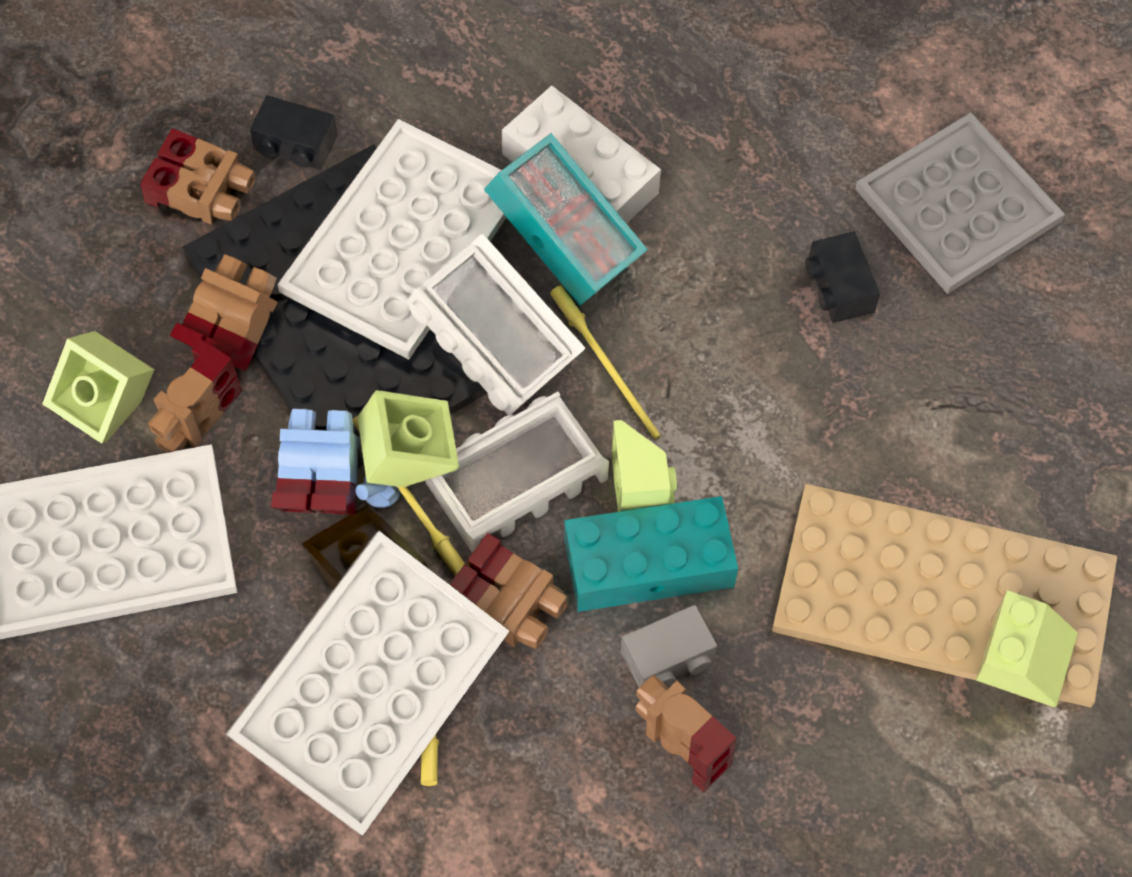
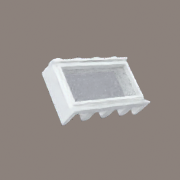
[406,233,585,415]
[425,392,609,553]

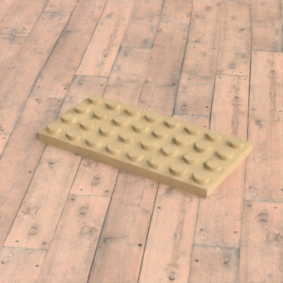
[772,484,1117,708]

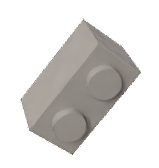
[620,605,717,687]

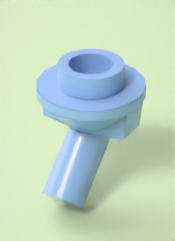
[356,477,401,508]

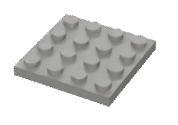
[855,113,1065,294]

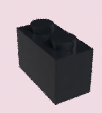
[250,95,337,170]
[805,231,880,323]

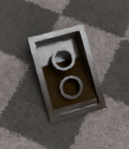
[301,504,428,590]

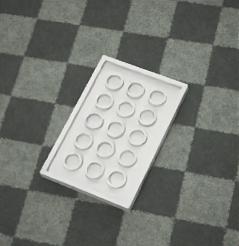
[277,119,507,360]
[0,444,238,639]
[225,531,509,835]

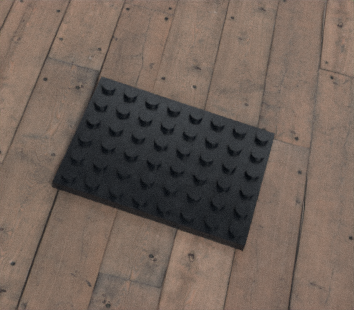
[182,144,534,468]

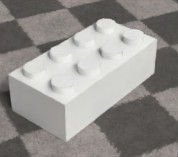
[502,86,661,224]

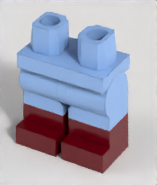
[271,409,360,515]

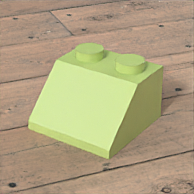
[42,331,154,444]
[357,390,459,487]
[611,420,677,512]
[976,590,1078,708]

